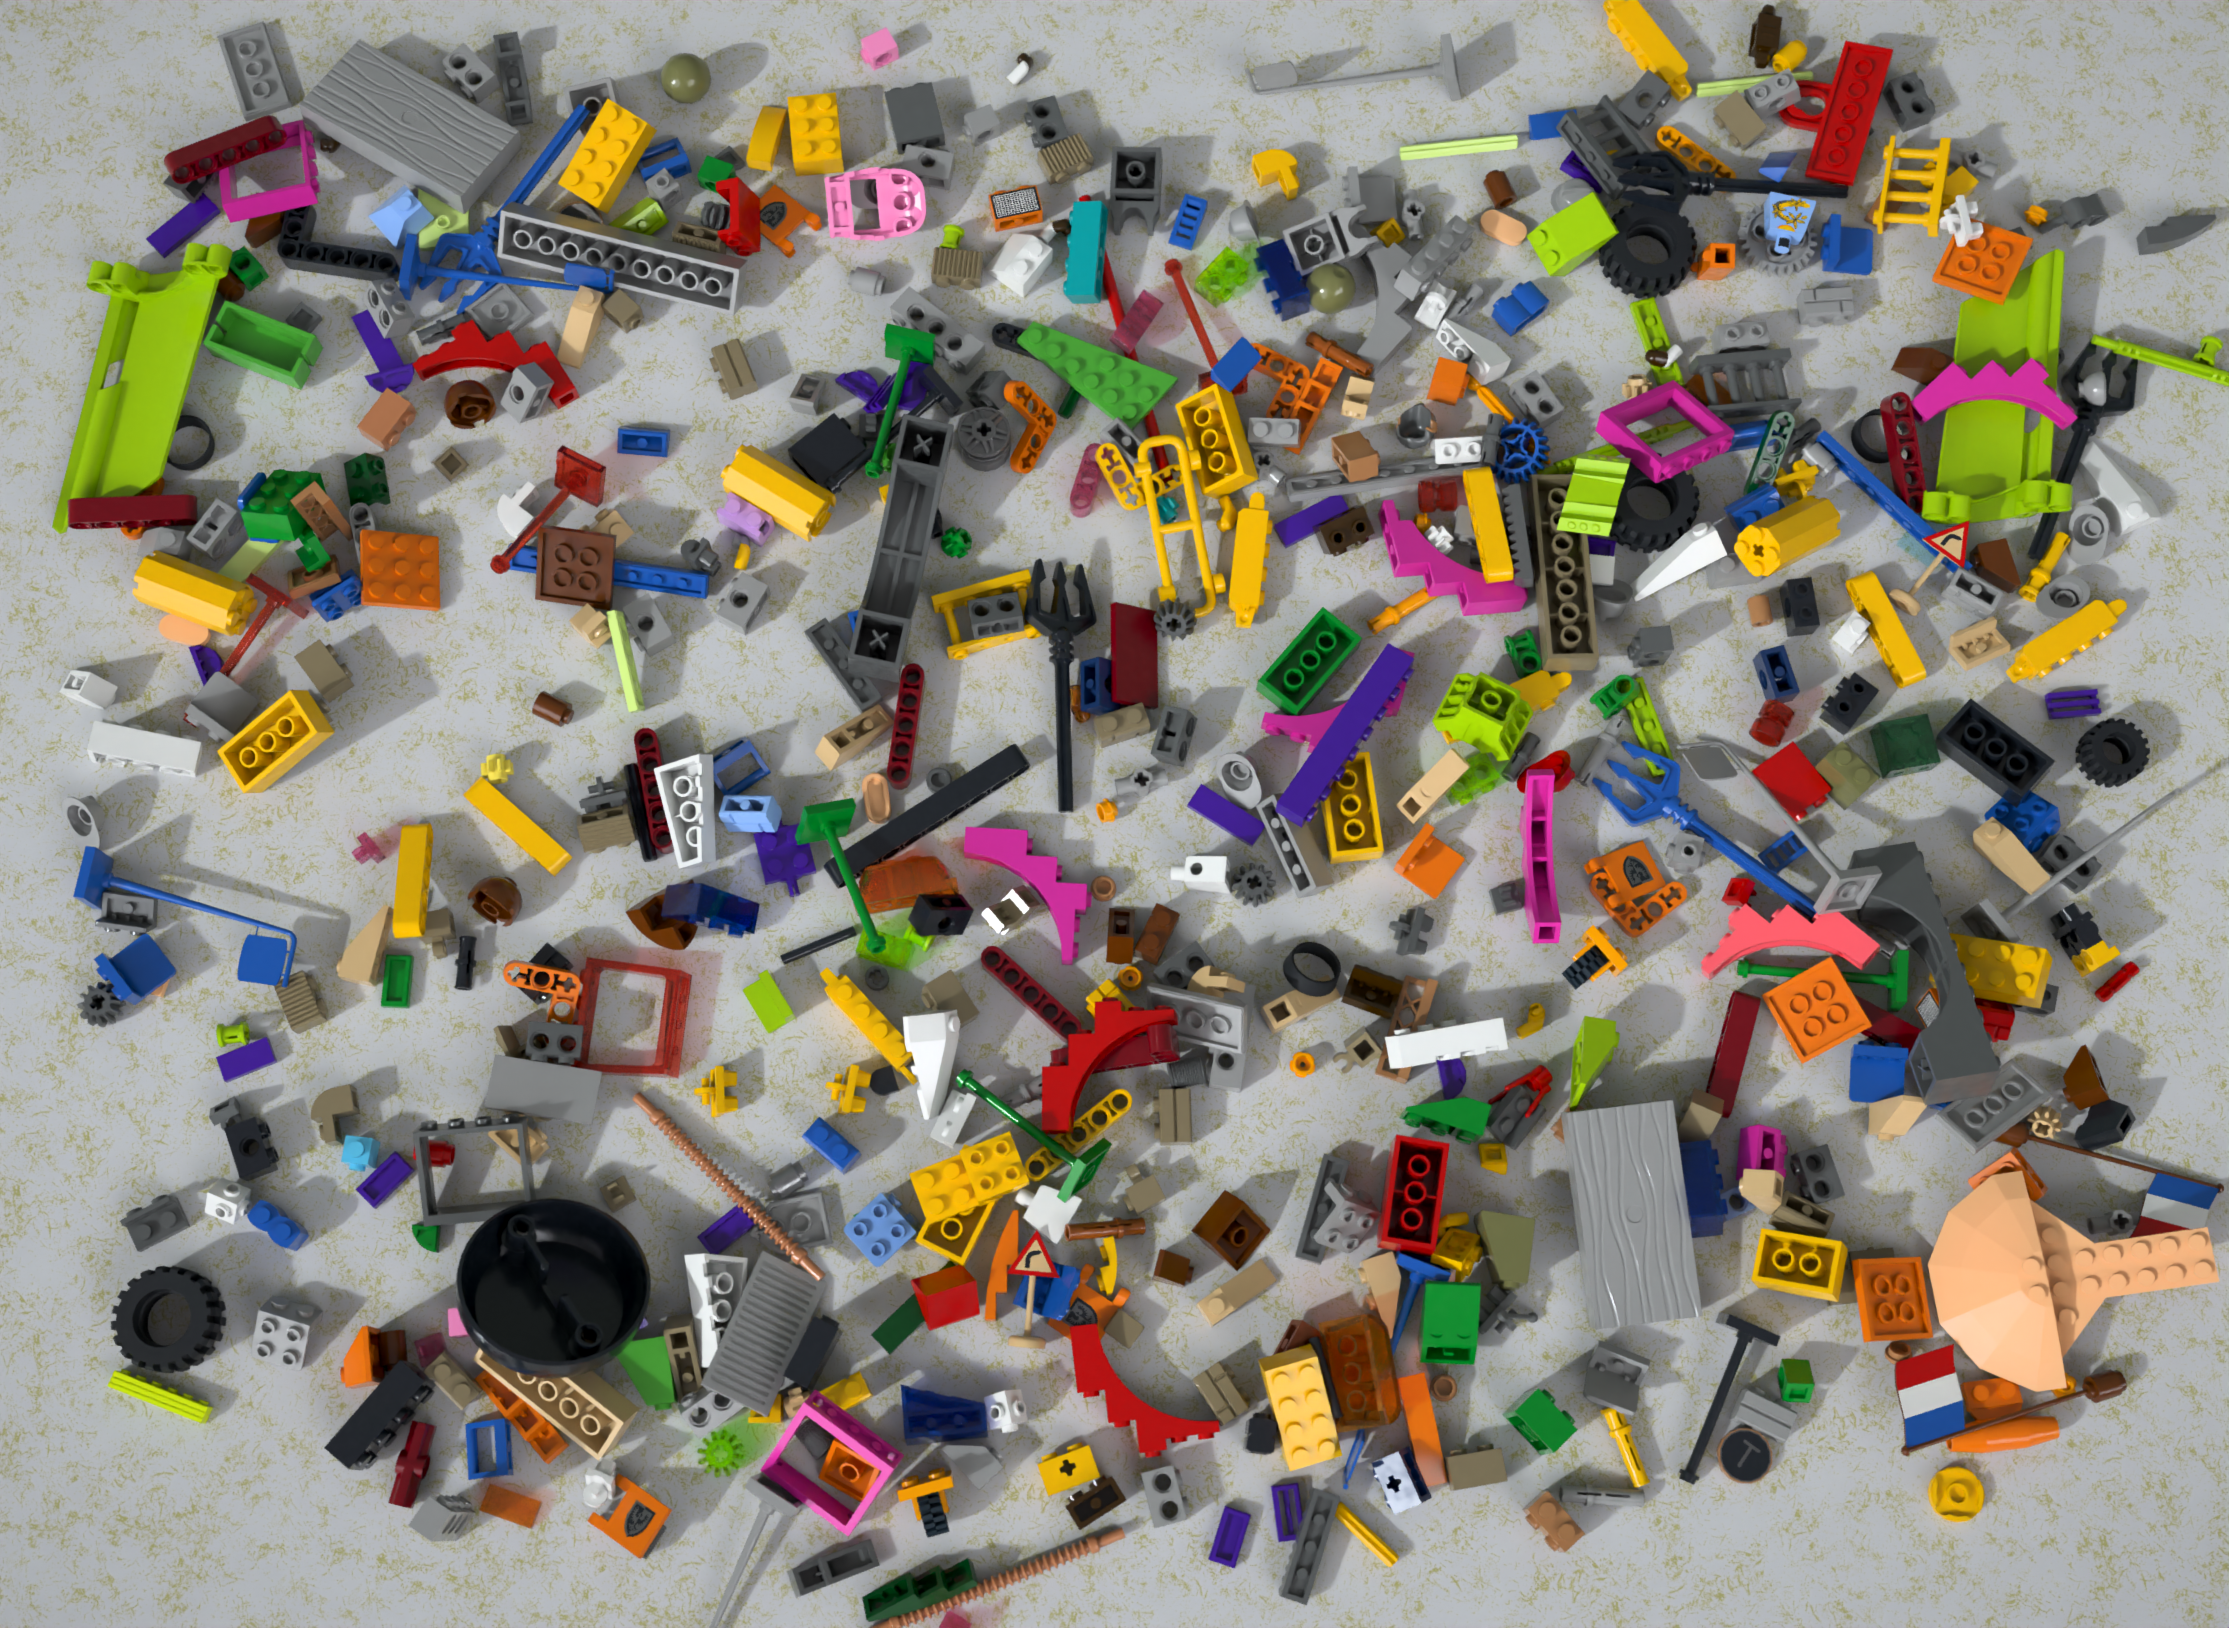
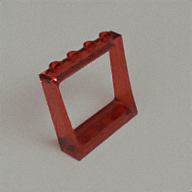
[569,957,692,1079]

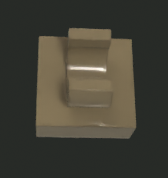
[600,1176,637,1213]

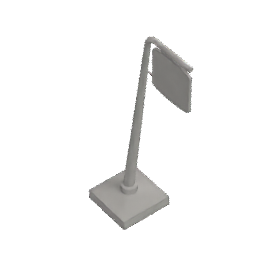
[1245,33,1461,101]
[1677,741,1883,915]
[1960,788,2181,943]
[709,1473,805,1628]

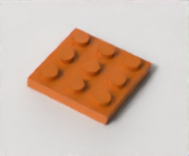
[1932,218,2033,306]
[360,529,440,611]
[1761,956,1873,1064]
[1851,1257,1933,1342]

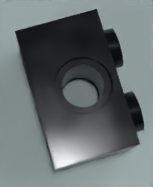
[1779,577,1820,637]
[908,894,974,936]
[224,1117,279,1181]

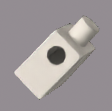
[1171,856,1232,894]
[1015,1184,1082,1246]

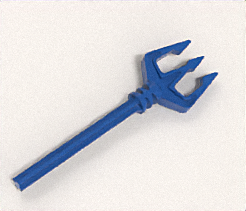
[419,104,591,315]
[1592,741,1817,919]

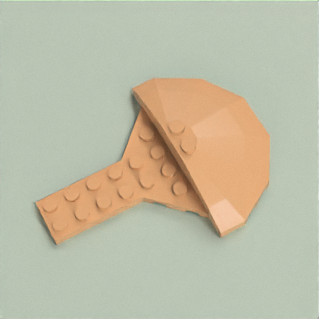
[1927,1171,2219,1392]

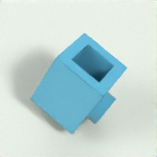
[341,1135,380,1172]

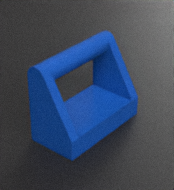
[636,137,692,190]
[1725,419,1781,453]
[713,736,771,796]
[465,1418,514,1480]

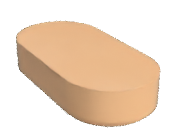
[1480,210,1527,246]
[159,614,211,646]
[862,773,892,824]

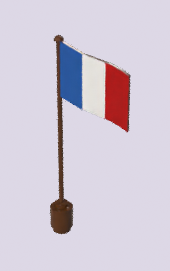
[1994,1121,2224,1238]
[1894,1344,2127,1456]

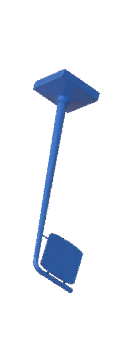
[399,233,615,301]
[73,846,297,988]
[1342,1251,1451,1490]

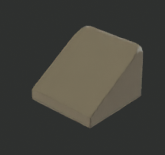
[431,446,469,482]
[1103,1308,1145,1349]

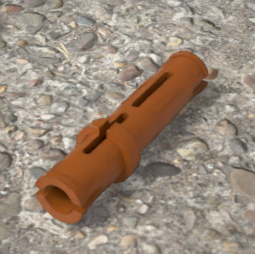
[1305,331,1374,378]
[1064,1217,1146,1241]

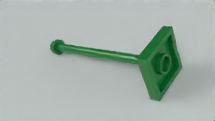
[865,323,935,478]
[795,798,886,954]
[1737,950,1909,1012]
[955,1069,1112,1203]

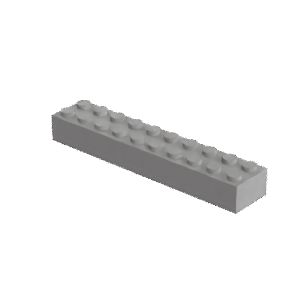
[497,202,748,316]

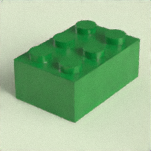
[240,469,327,541]
[1502,1388,1578,1455]

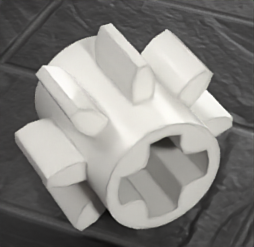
[1424,525,1455,556]

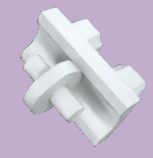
[1939,195,1983,247]
[1414,281,1457,330]
[583,1457,617,1508]

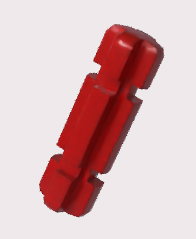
[2094,961,2140,1002]

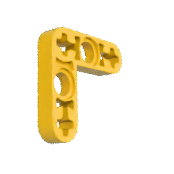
[1095,443,1183,511]

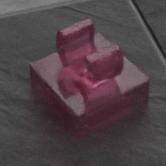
[352,832,386,865]
[414,1332,447,1368]

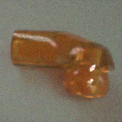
[1069,685,1091,723]

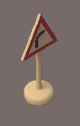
[1888,521,1969,616]
[1006,1230,1060,1349]

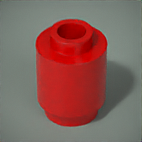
[413,1139,455,1168]

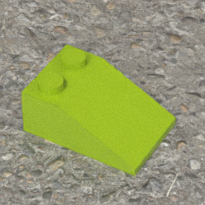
[1527,192,1619,277]
[1569,1016,1620,1111]

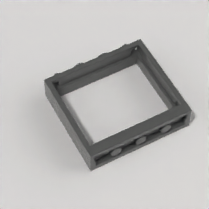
[413,1113,536,1227]

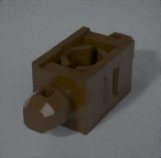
[1748,4,1782,69]

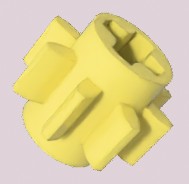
[480,754,514,784]

